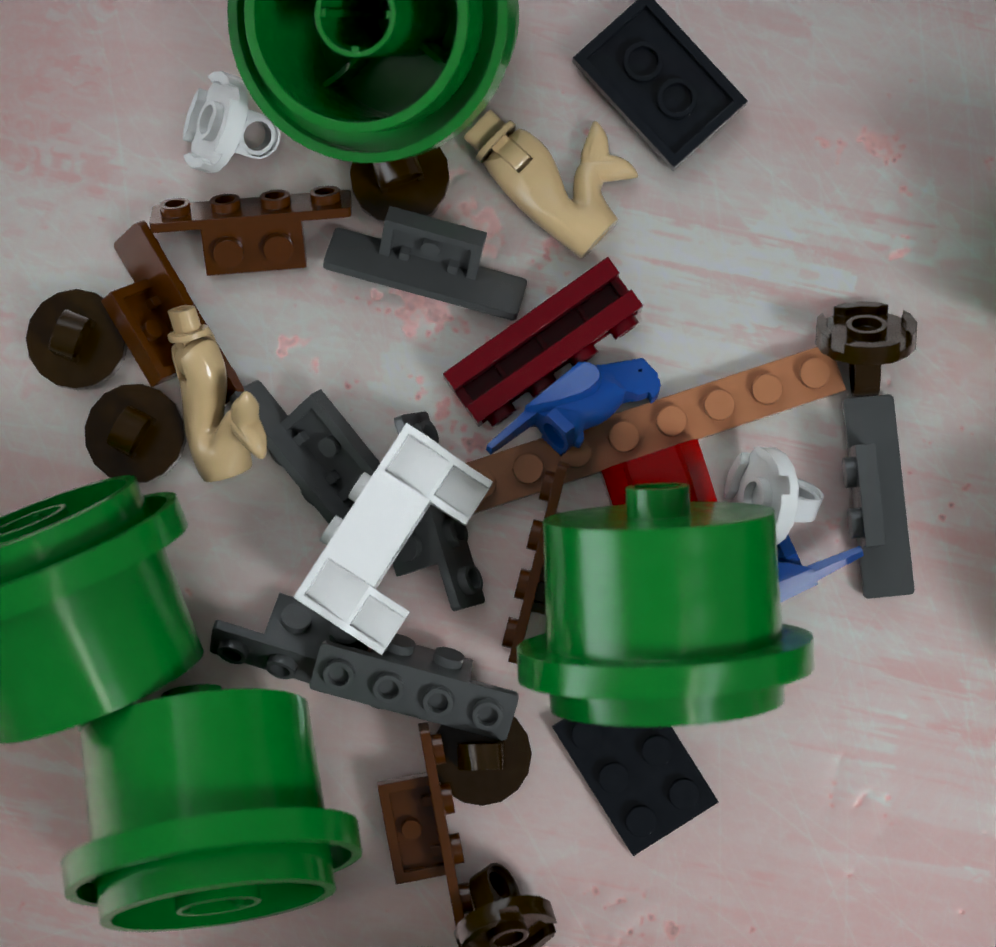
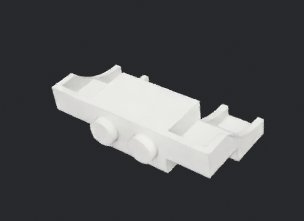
[293,423,493,655]

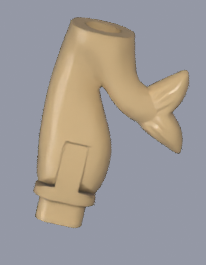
[464,109,638,258]
[167,305,267,482]

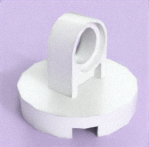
[183,71,280,173]
[724,446,824,545]

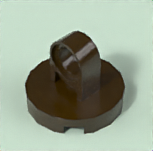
[350,147,450,222]
[26,289,128,391]
[815,302,918,396]
[85,384,186,484]
[436,717,532,806]
[454,863,557,947]

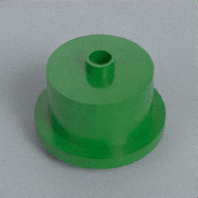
[227,0,519,163]
[0,475,204,744]
[516,482,814,727]
[61,684,362,932]

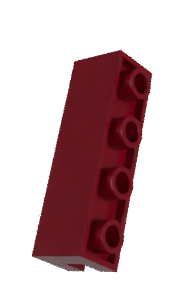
[443,257,643,427]

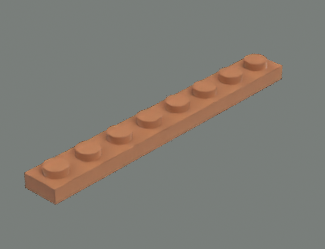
[466,347,846,515]

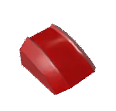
[600,439,718,506]

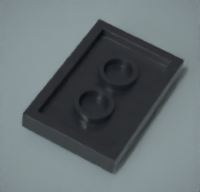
[572,0,748,171]
[552,719,719,856]

